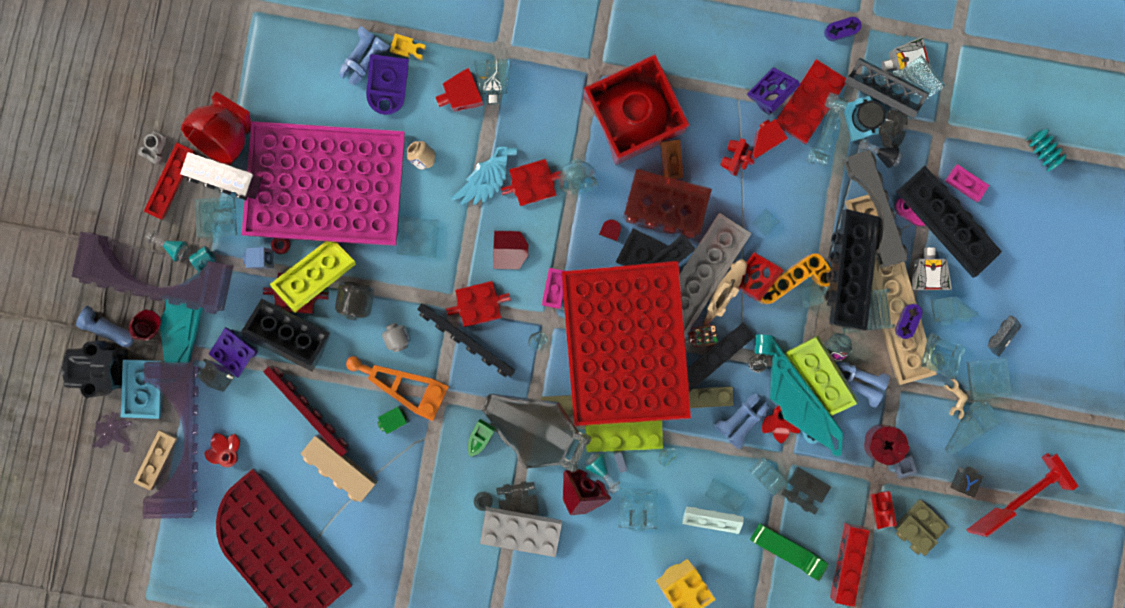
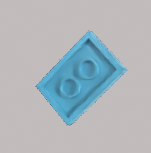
[121,359,164,419]

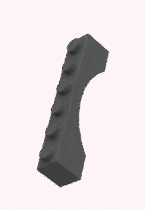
[843,149,908,268]

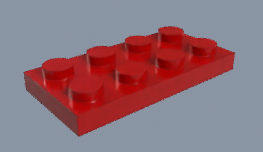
[776,59,847,144]

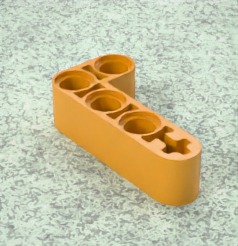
[758,254,831,304]

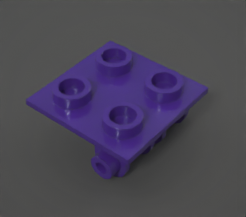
[209,327,258,378]

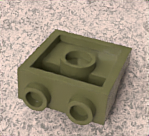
[893,499,949,556]

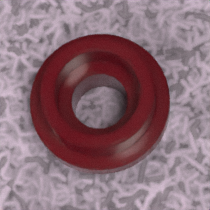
[271,238,291,255]

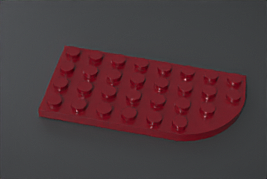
[216,468,353,608]

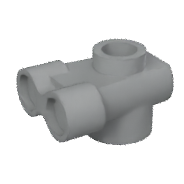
[138,130,167,164]

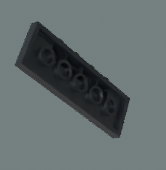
[896,166,1002,278]
[825,209,880,331]

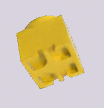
[655,559,715,608]

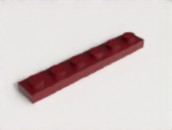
[263,366,350,457]

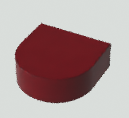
[599,219,621,242]

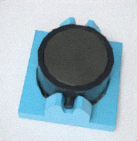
[842,96,890,142]

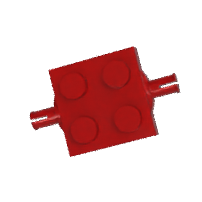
[501,159,565,206]
[446,281,511,327]

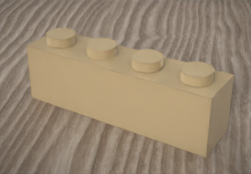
[301,434,378,503]

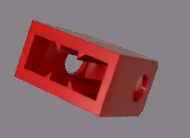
[435,68,484,112]

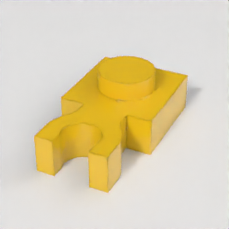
[389,33,426,60]

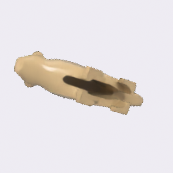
[703,259,747,326]

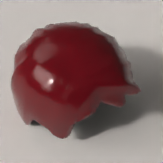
[129,309,161,341]

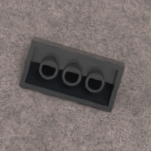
[242,298,330,372]

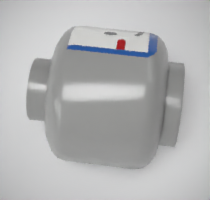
[382,323,410,352]

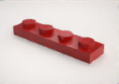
[143,142,196,220]

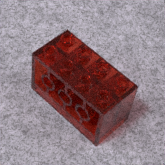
[622,169,712,239]

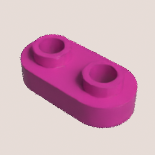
[894,198,925,226]

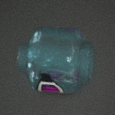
[824,333,853,362]

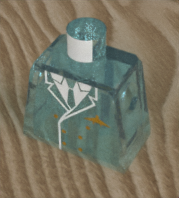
[474,59,511,105]

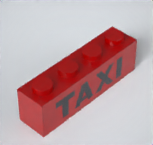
[830,523,870,607]

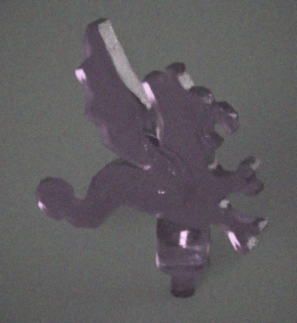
[92,412,131,453]

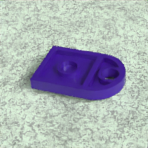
[366,54,409,115]

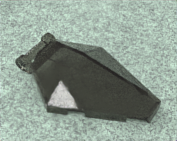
[481,393,592,472]

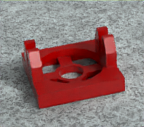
[739,252,783,301]

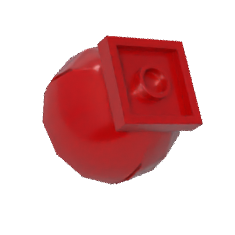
[181,91,251,165]

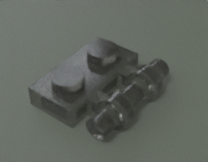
[781,466,831,515]
[496,481,539,515]

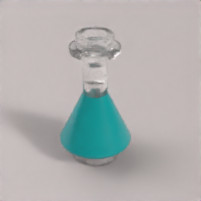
[145,230,190,262]
[585,452,621,494]

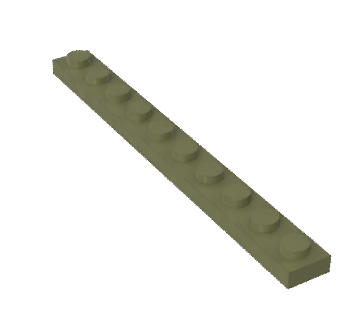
[541,386,734,416]

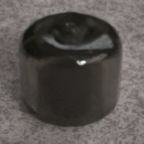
[335,282,374,320]

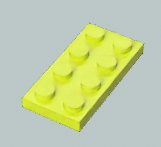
[270,241,356,312]

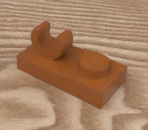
[660,139,684,181]

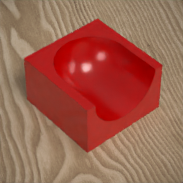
[583,54,689,165]

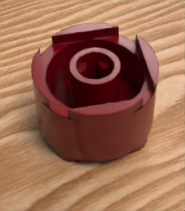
[864,424,910,465]

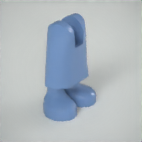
[76,305,134,347]

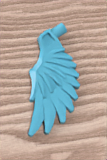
[451,147,517,205]

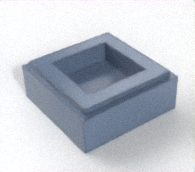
[614,451,627,473]
[894,454,918,479]

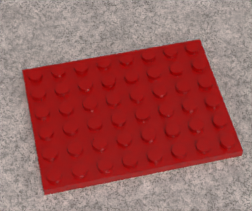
[561,261,691,426]

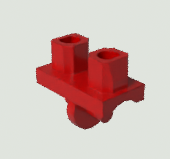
[720,138,755,177]
[870,491,897,529]

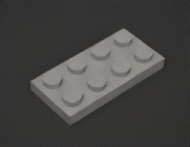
[480,507,562,557]

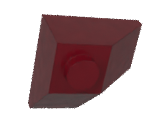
[563,469,611,515]

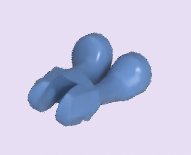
[339,26,390,86]
[836,361,890,408]
[714,393,770,450]

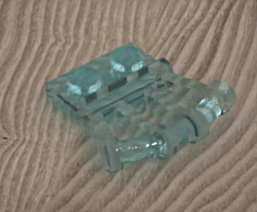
[877,55,945,120]

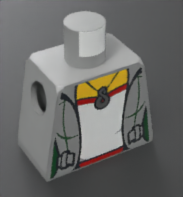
[881,37,932,78]
[910,248,952,290]

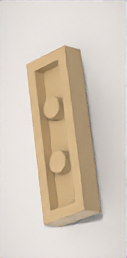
[133,430,178,491]

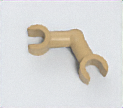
[944,379,968,419]

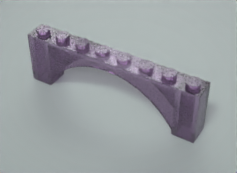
[71,232,234,314]
[143,361,199,519]

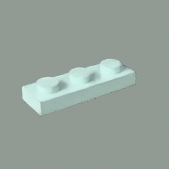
[682,506,743,534]

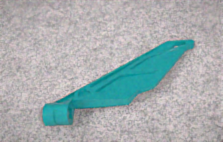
[160,246,217,385]
[754,334,843,457]

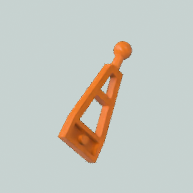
[346,356,449,421]

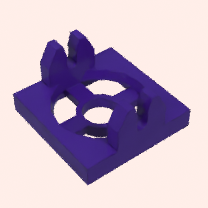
[747,67,801,115]

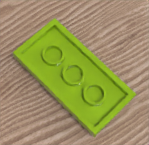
[785,335,859,416]
[585,420,663,452]

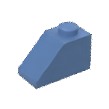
[243,247,274,269]

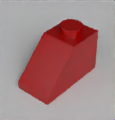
[751,119,788,160]

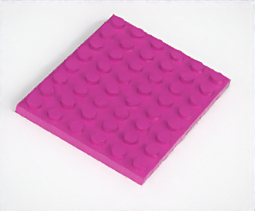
[241,121,405,246]

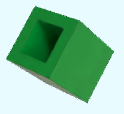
[377,405,409,434]

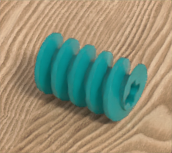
[1025,128,1067,172]

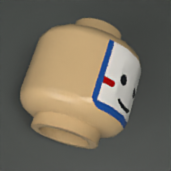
[407,141,436,170]

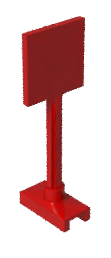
[966,453,1079,537]

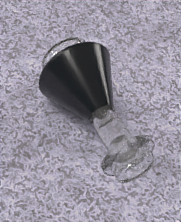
[858,138,903,168]

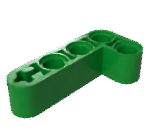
[750,523,829,581]

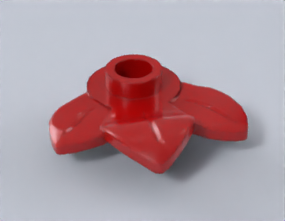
[762,406,800,444]
[204,433,240,468]

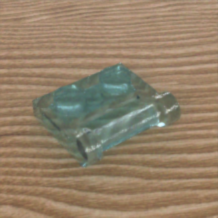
[921,333,966,378]

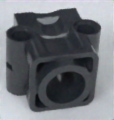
[62,340,128,398]

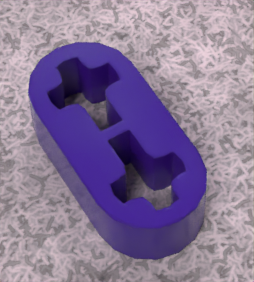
[824,17,862,41]
[895,304,923,339]

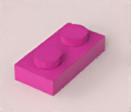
[945,164,990,202]
[542,268,564,309]

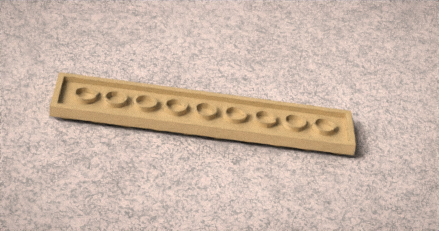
[845,195,937,385]

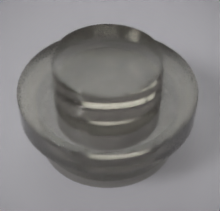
[748,354,768,373]
[474,491,493,511]

